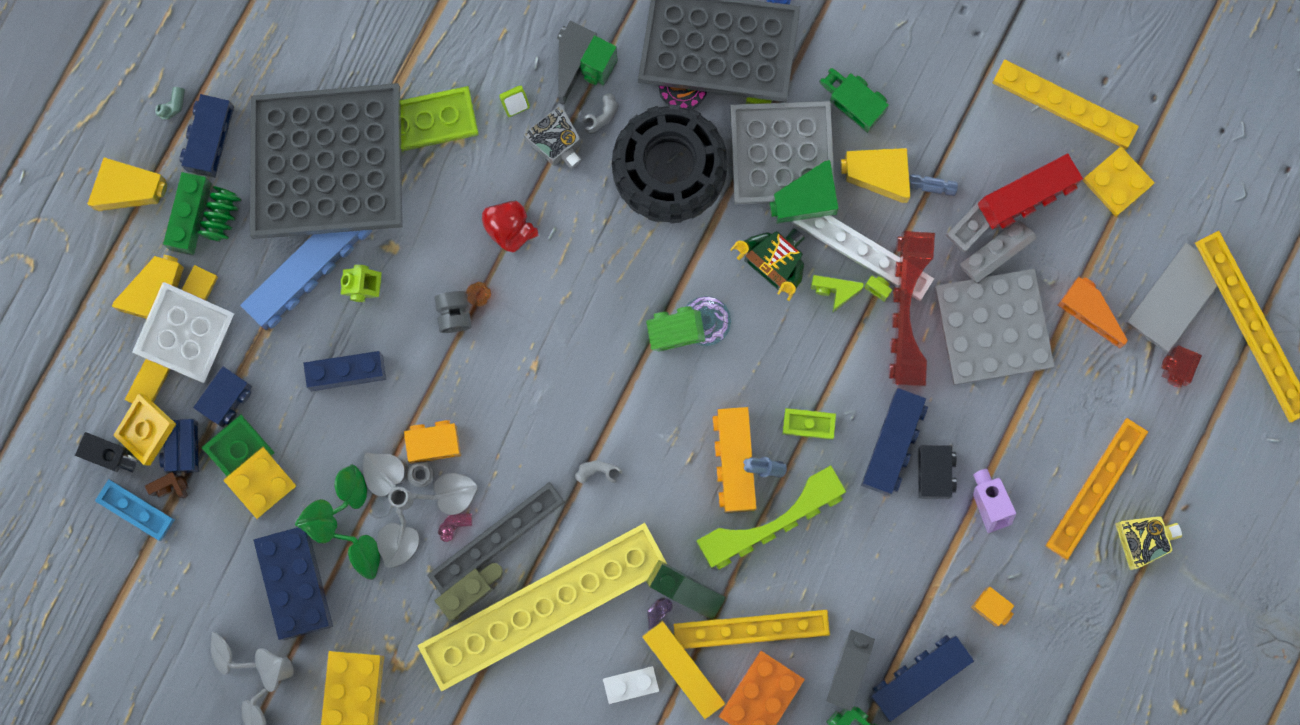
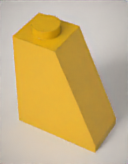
[841,148,910,203]
[87,157,167,211]
[112,255,184,319]

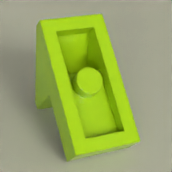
[810,275,864,312]

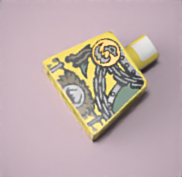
[1115,516,1182,570]

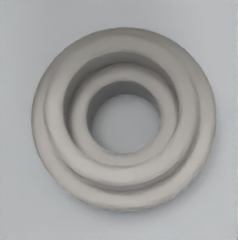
[408,462,434,488]

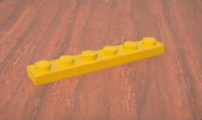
[992,59,1139,150]

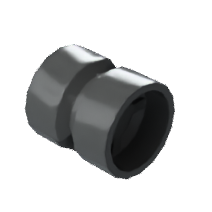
[434,291,472,333]

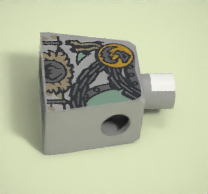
[523,105,582,169]

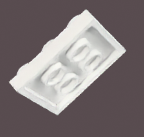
[132,283,234,383]

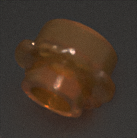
[466,282,491,306]

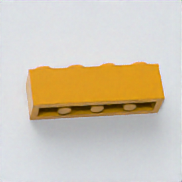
[713,407,756,513]

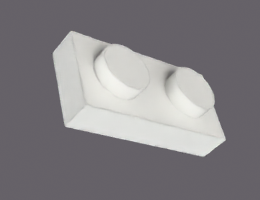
[603,666,659,704]

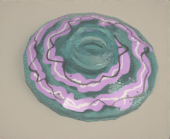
[687,296,731,346]

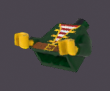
[730,228,805,301]

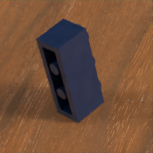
[180,94,234,178]
[303,351,386,392]

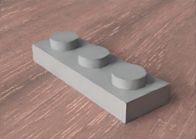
[960,220,1037,283]

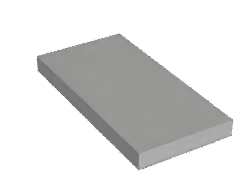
[1126,243,1217,353]

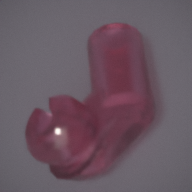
[438,513,472,542]

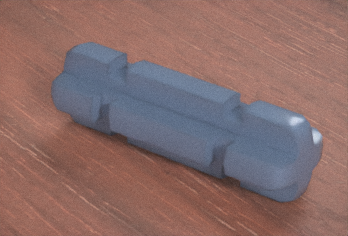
[909,174,958,196]

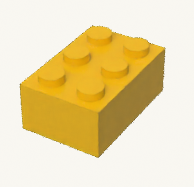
[321,651,384,725]

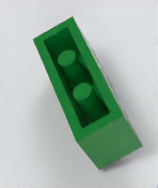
[163,172,212,255]

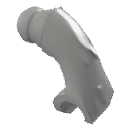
[583,93,619,134]
[575,460,622,484]

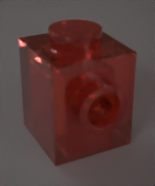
[1161,345,1202,388]

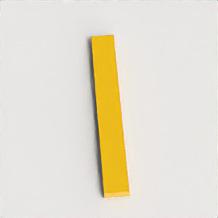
[1195,230,1300,423]

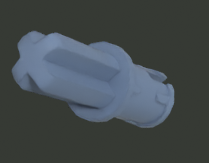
[743,457,787,478]

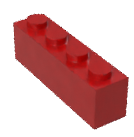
[977,153,1083,230]

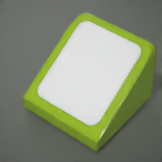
[499,85,530,117]

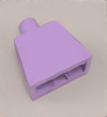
[973,469,1016,533]

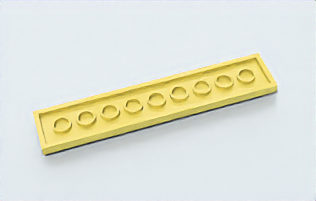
[417,523,667,692]

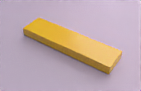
[642,620,725,719]

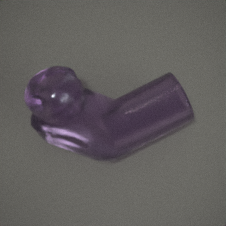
[647,598,673,630]

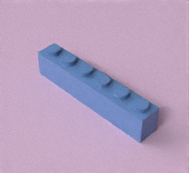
[240,230,372,330]

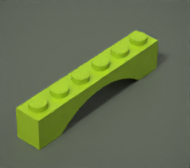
[696,465,846,570]

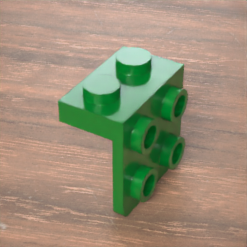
[826,706,878,725]

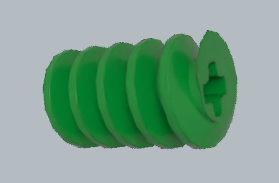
[197,186,242,242]

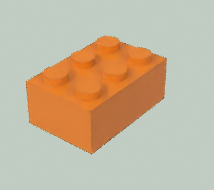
[718,651,805,725]

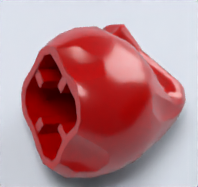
[482,200,539,253]

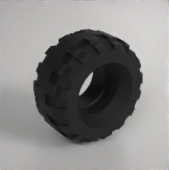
[612,104,728,224]

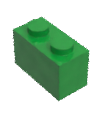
[580,35,618,86]

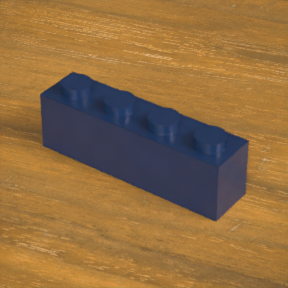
[861,388,928,496]
[870,635,974,722]

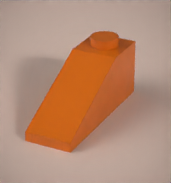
[1058,277,1128,348]

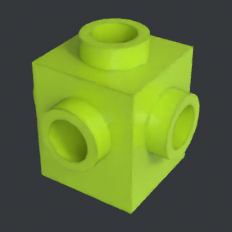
[340,265,382,302]

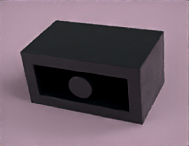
[918,445,957,499]

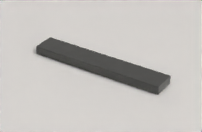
[427,482,565,595]

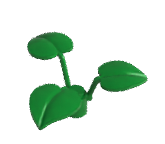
[295,464,380,580]

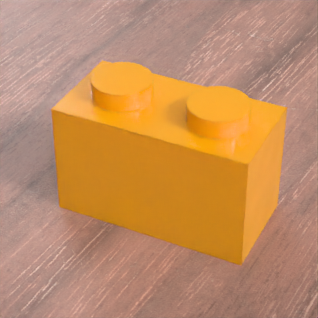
[404,420,461,464]

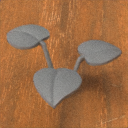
[363,453,478,568]
[211,632,294,725]

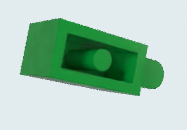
[819,68,889,133]

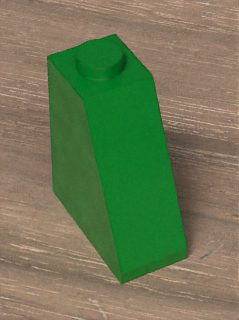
[769,160,838,224]

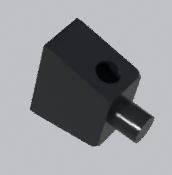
[75,432,138,473]

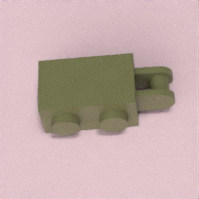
[434,563,503,622]

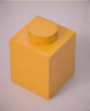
[971,586,1014,627]

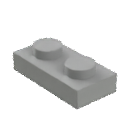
[946,199,990,253]

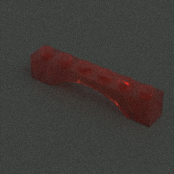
[888,231,935,386]

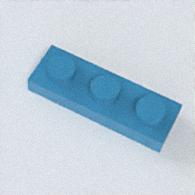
[95,479,175,541]

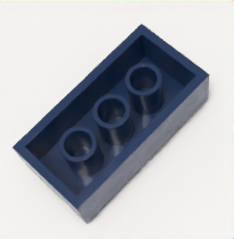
[253,527,333,641]

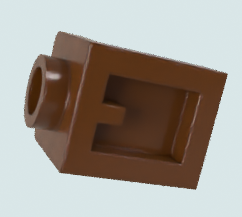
[145,472,189,499]

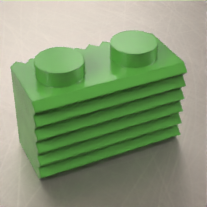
[646,306,706,352]

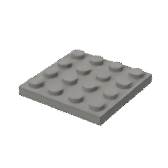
[730,101,835,205]
[934,269,1055,385]

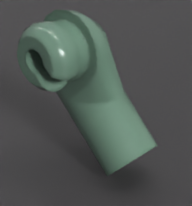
[155,87,185,120]

